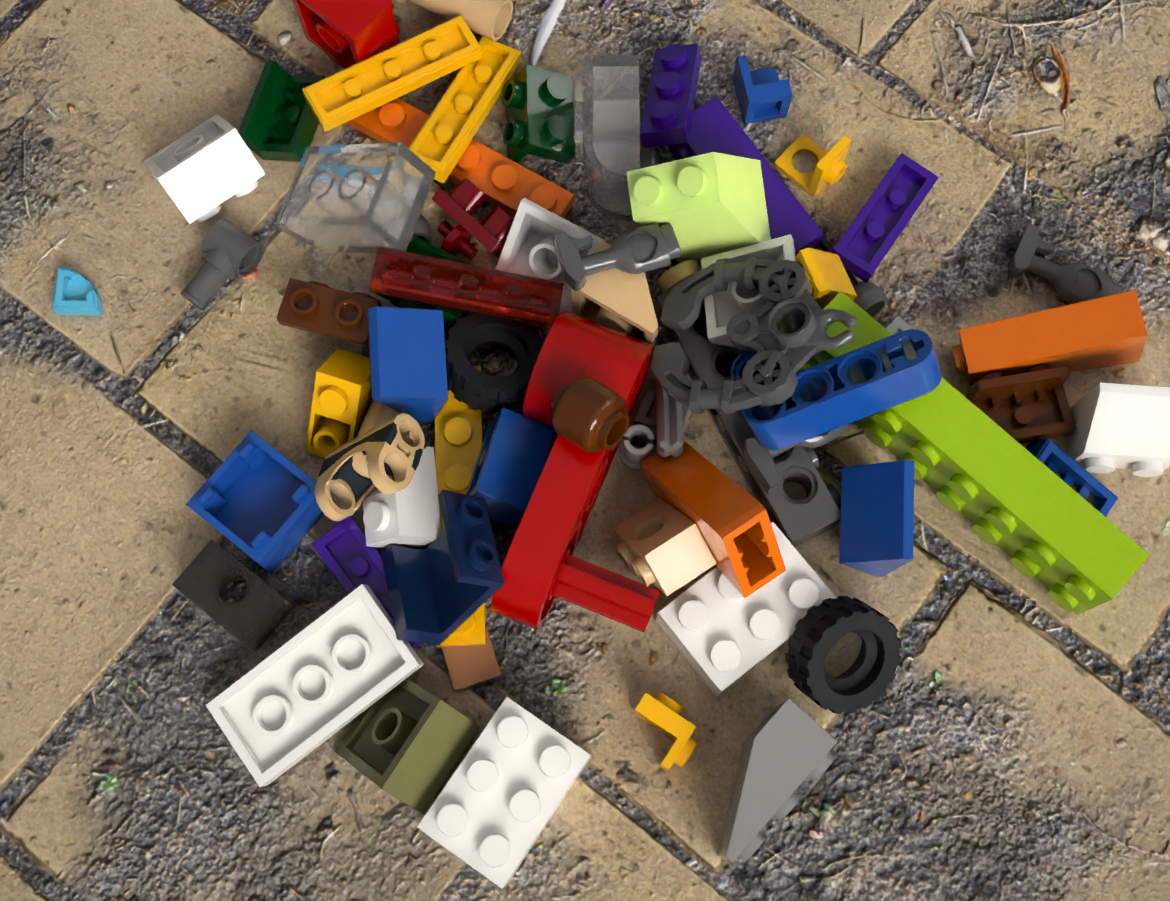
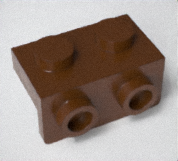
[277,278,382,345]
[966,364,1076,444]

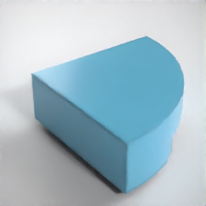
[52,267,103,316]

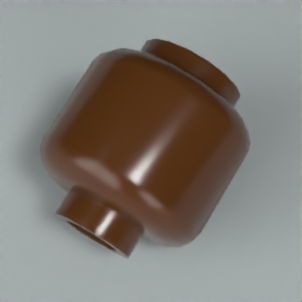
[551,377,629,454]

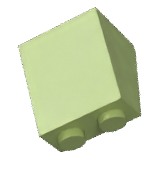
[626,152,771,266]

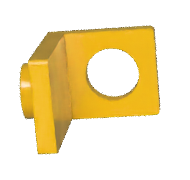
[774,134,852,198]

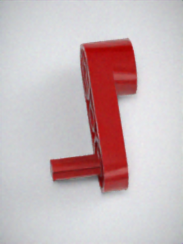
[491,310,661,632]

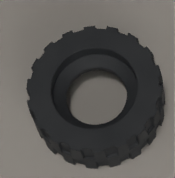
[445,309,545,414]
[785,596,902,714]

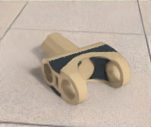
[314,399,425,522]

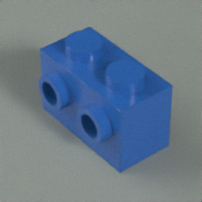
[466,407,555,528]

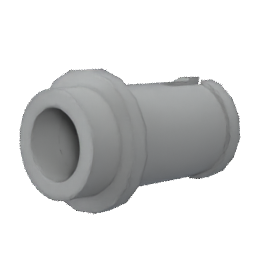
[619,425,656,470]

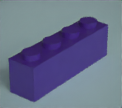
[669,97,823,256]

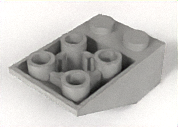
[717,698,837,863]

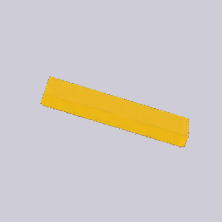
[302,15,482,132]
[403,36,521,183]

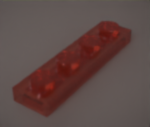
[369,247,564,327]

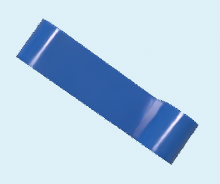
[731,329,942,450]

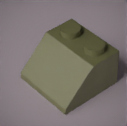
[334,678,480,814]

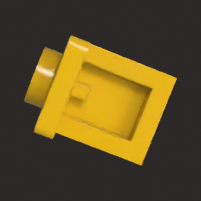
[633,692,698,772]

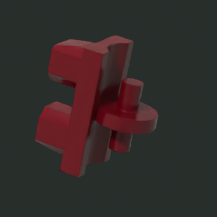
[431,178,513,260]

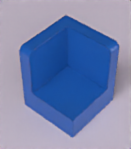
[733,56,793,124]

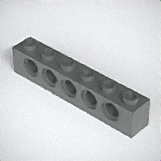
[654,287,841,547]

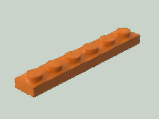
[346,98,574,218]

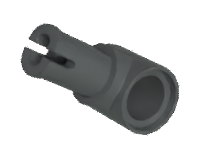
[180,219,264,311]

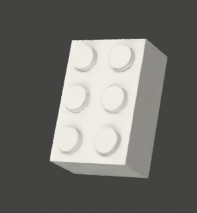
[655,522,836,697]
[417,697,591,889]

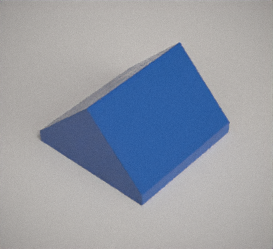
[368,306,448,424]
[839,460,914,577]

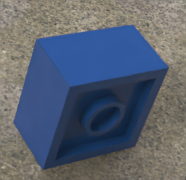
[186,430,334,574]

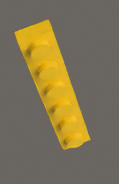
[435,366,486,648]

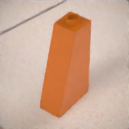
[952,290,1148,386]
[639,441,786,598]

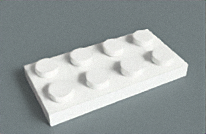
[206,584,424,787]

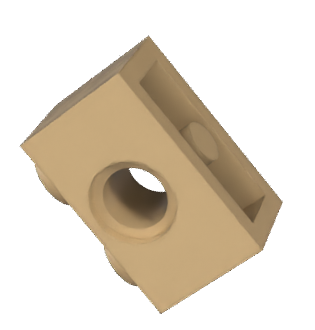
[612,497,717,596]

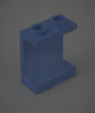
[382,490,505,645]

